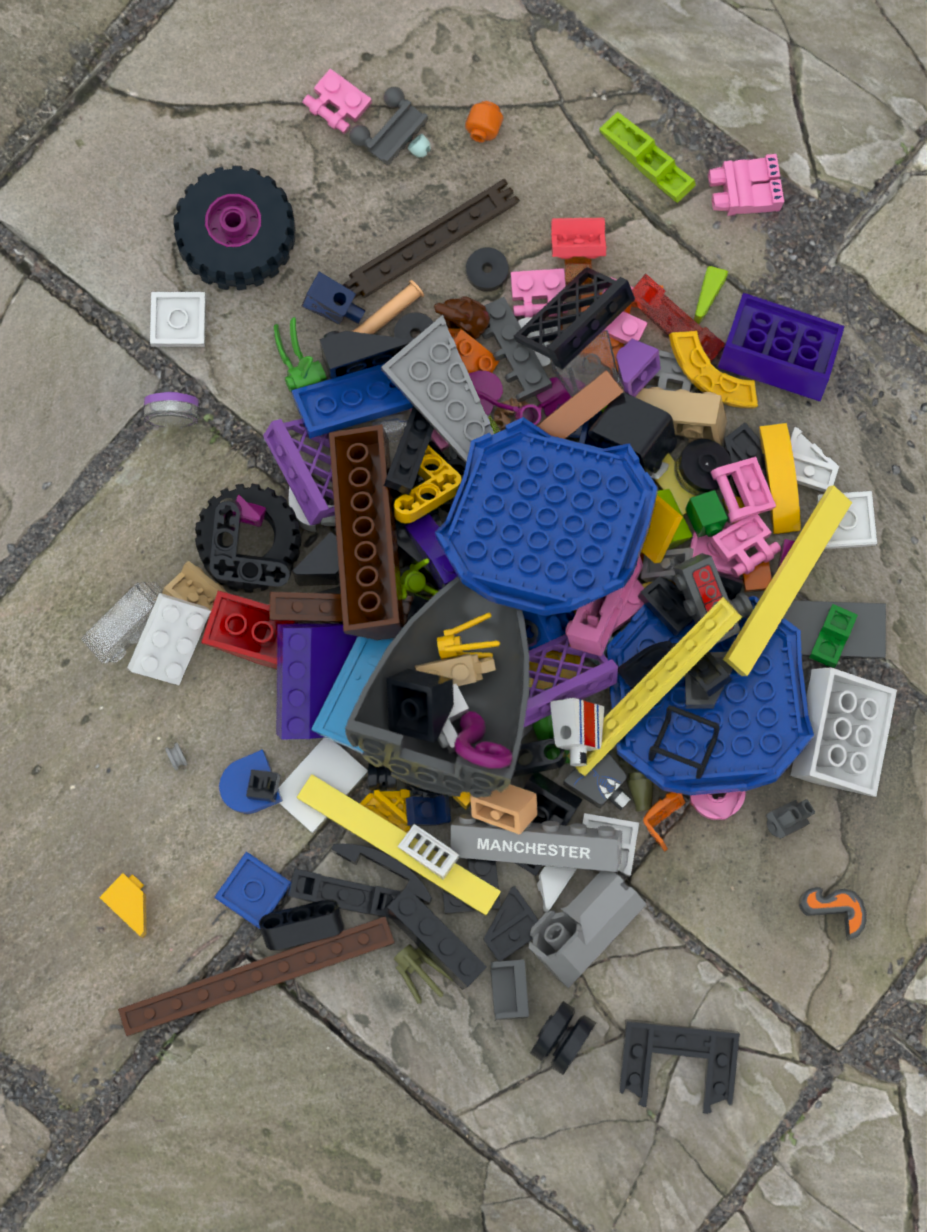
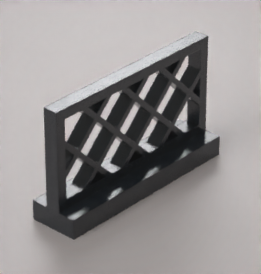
[514,267,636,370]

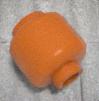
[465,101,503,142]

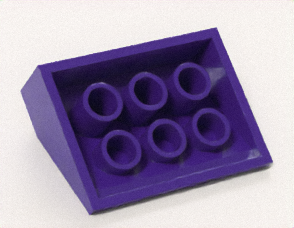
[718,293,845,401]
[276,624,358,740]

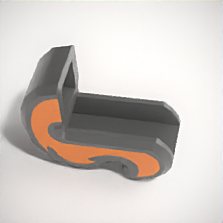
[799,887,867,941]

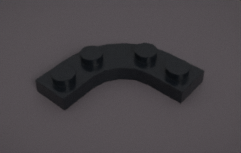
[618,641,732,697]

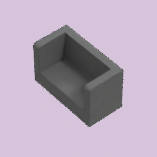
[490,959,529,1020]

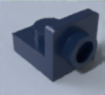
[405,795,451,826]

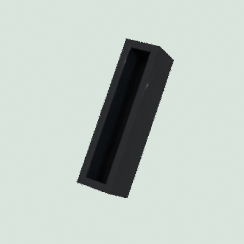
[382,887,487,990]

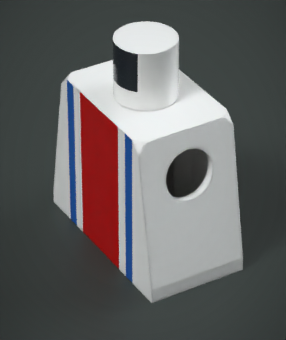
[550,698,604,766]

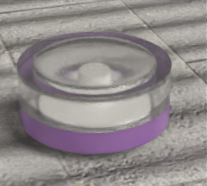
[144,392,199,427]

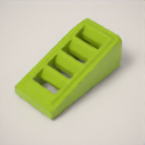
[693,266,728,325]

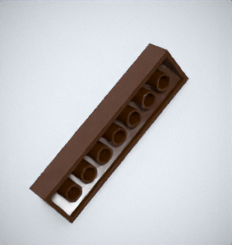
[329,424,404,640]

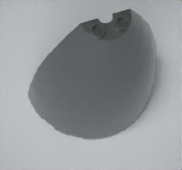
[345,576,529,798]

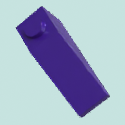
[405,514,458,590]

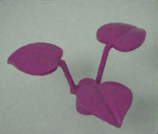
[468,371,585,425]

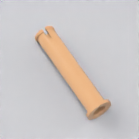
[352,280,424,334]

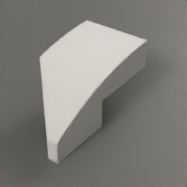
[537,865,577,913]

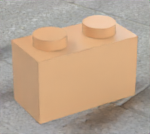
[470,784,537,834]

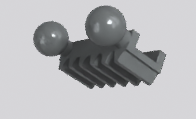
[349,86,428,165]

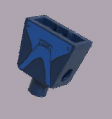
[302,272,366,325]

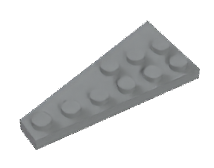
[381,315,494,463]

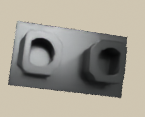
[766,799,815,839]

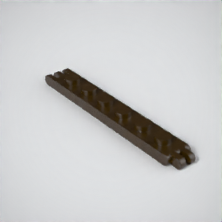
[343,179,520,298]

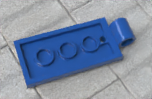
[292,363,413,439]

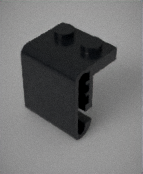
[588,392,677,477]

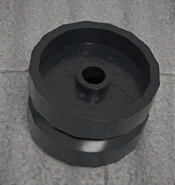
[530,1001,596,1075]

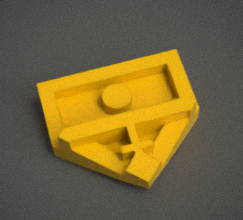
[360,789,410,833]

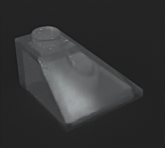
[547,330,620,397]

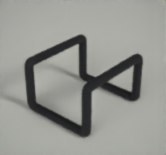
[649,706,720,779]

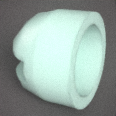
[407,134,431,158]

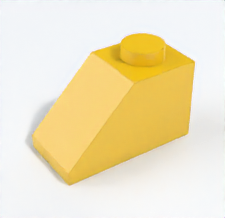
[99,873,147,938]

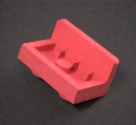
[551,218,606,259]

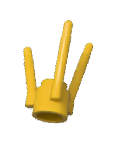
[437,613,500,659]

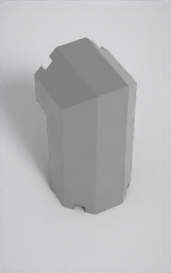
[529,871,647,988]

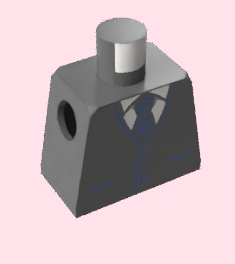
[563,752,632,810]

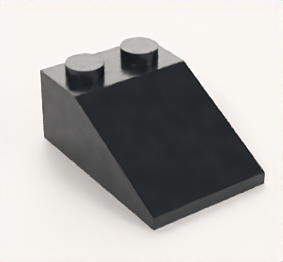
[319,331,408,379]
[515,772,583,876]

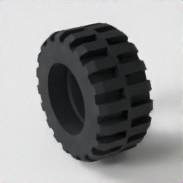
[195,483,301,593]

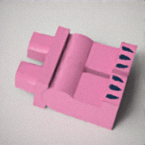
[708,154,784,216]

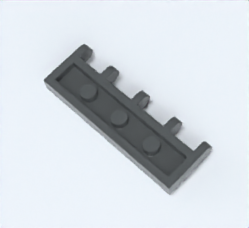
[482,297,552,402]

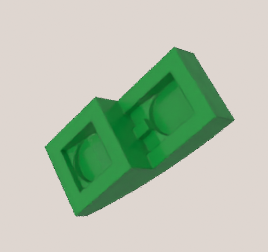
[809,604,858,668]

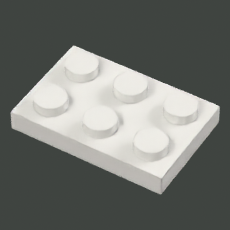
[128,593,211,685]

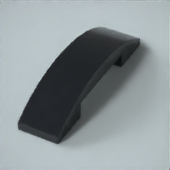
[331,843,432,905]
[288,868,401,918]

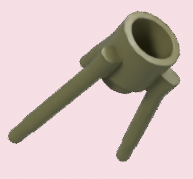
[394,944,454,1004]

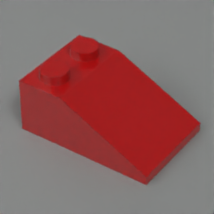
[201,590,299,670]

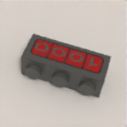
[673,553,741,644]

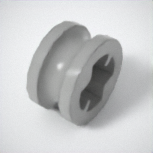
[165,743,188,771]

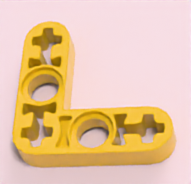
[394,445,462,523]

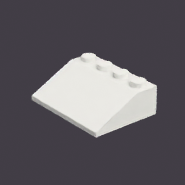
[790,668,897,797]

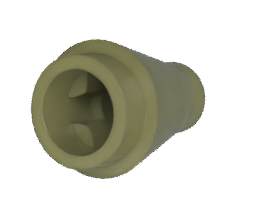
[627,771,654,811]

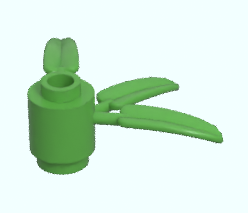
[274,317,327,392]

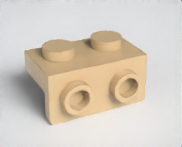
[162,561,228,626]

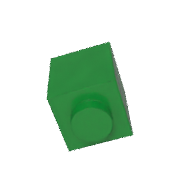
[685,490,728,538]

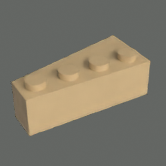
[620,386,727,446]

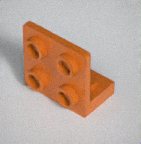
[448,329,499,373]

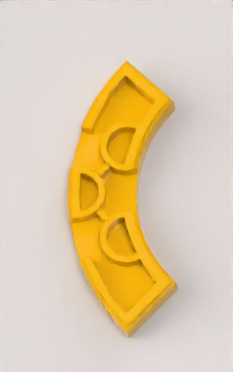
[669,331,758,408]

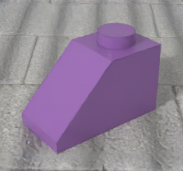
[616,339,661,397]

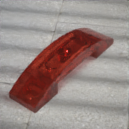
[632,274,725,363]

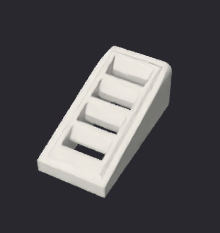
[398,824,460,880]

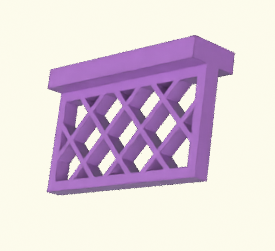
[263,419,335,526]
[524,634,618,727]

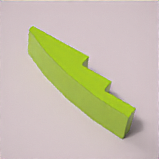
[599,111,696,203]

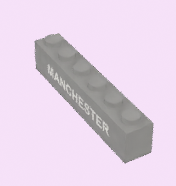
[451,814,622,872]

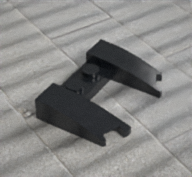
[619,1019,740,1114]

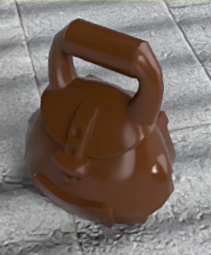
[434,296,490,340]

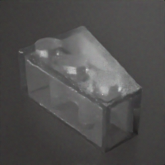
[81,582,163,663]

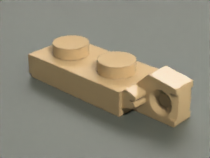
[415,653,496,686]

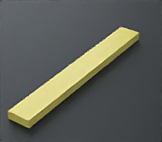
[723,485,852,676]
[567,597,742,776]
[297,774,501,916]

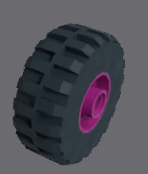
[173,165,296,290]

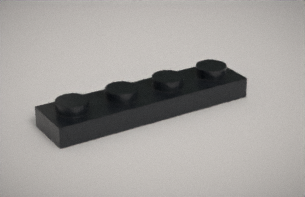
[383,406,434,495]

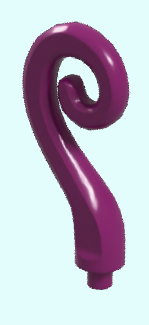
[454,711,513,768]

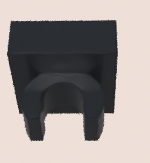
[246,769,281,802]

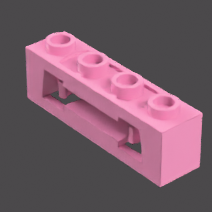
[566,556,643,656]

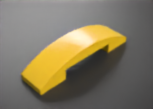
[759,423,801,534]

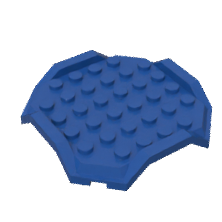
[435,417,657,616]
[607,595,814,795]

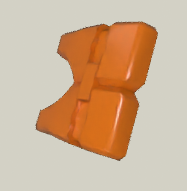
[643,792,686,852]

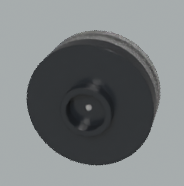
[674,439,732,496]

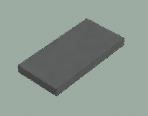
[782,600,886,659]

